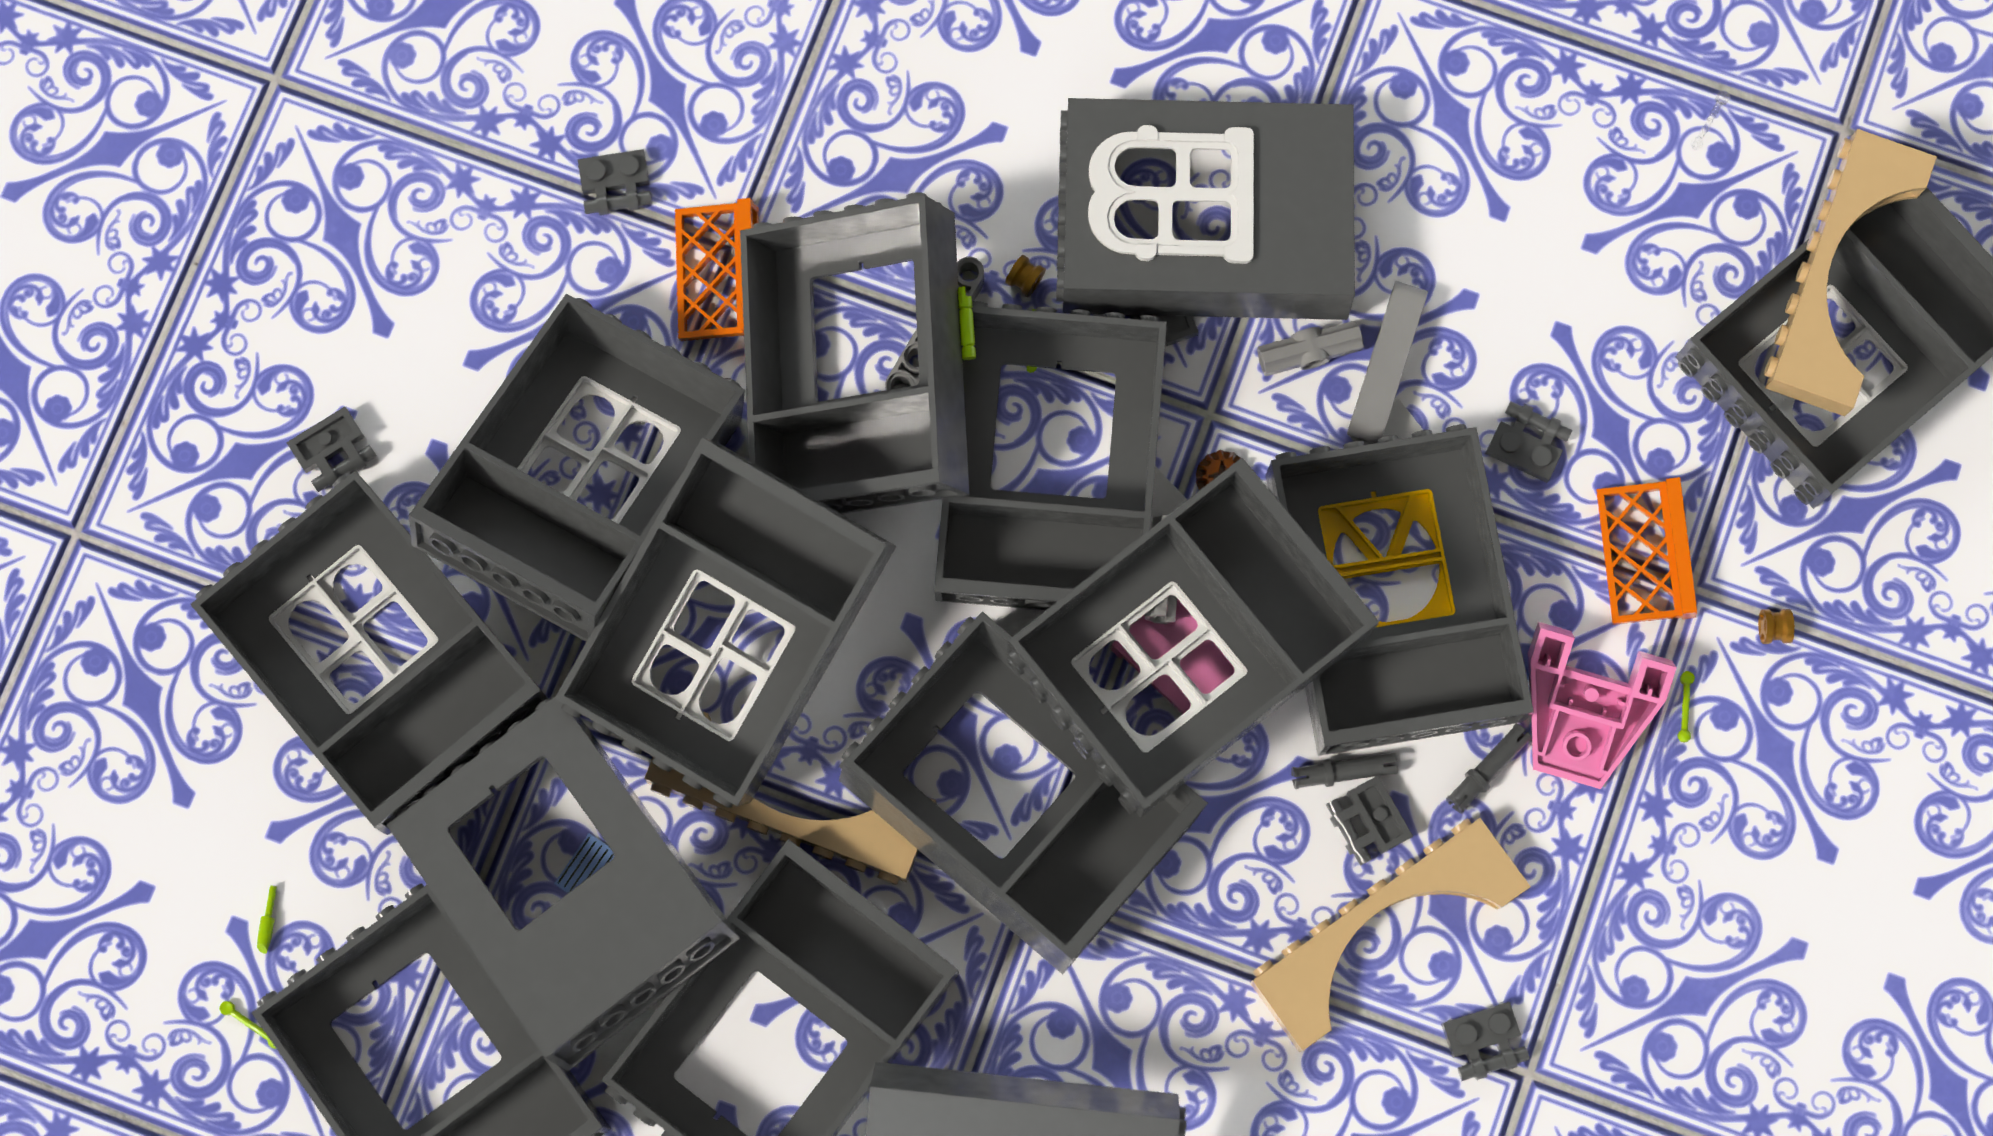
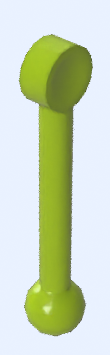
[1677,671,1695,743]
[219,1001,276,1049]

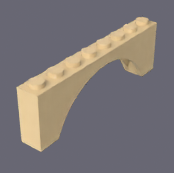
[1764,129,1937,417]
[644,711,937,885]
[1250,818,1531,1053]

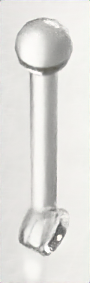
[1690,91,1730,150]

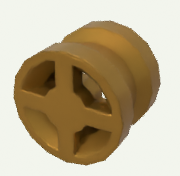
[1005,255,1046,297]
[1758,609,1795,644]

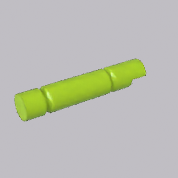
[958,287,976,360]

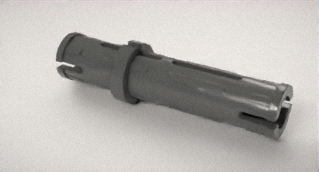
[1446,724,1532,814]
[1291,752,1399,790]

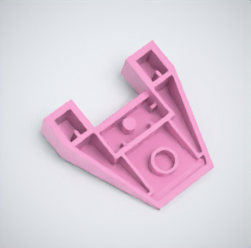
[1528,622,1677,789]

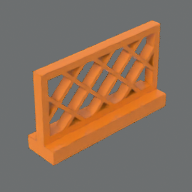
[675,198,759,341]
[1596,477,1697,625]

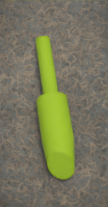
[257,885,277,954]

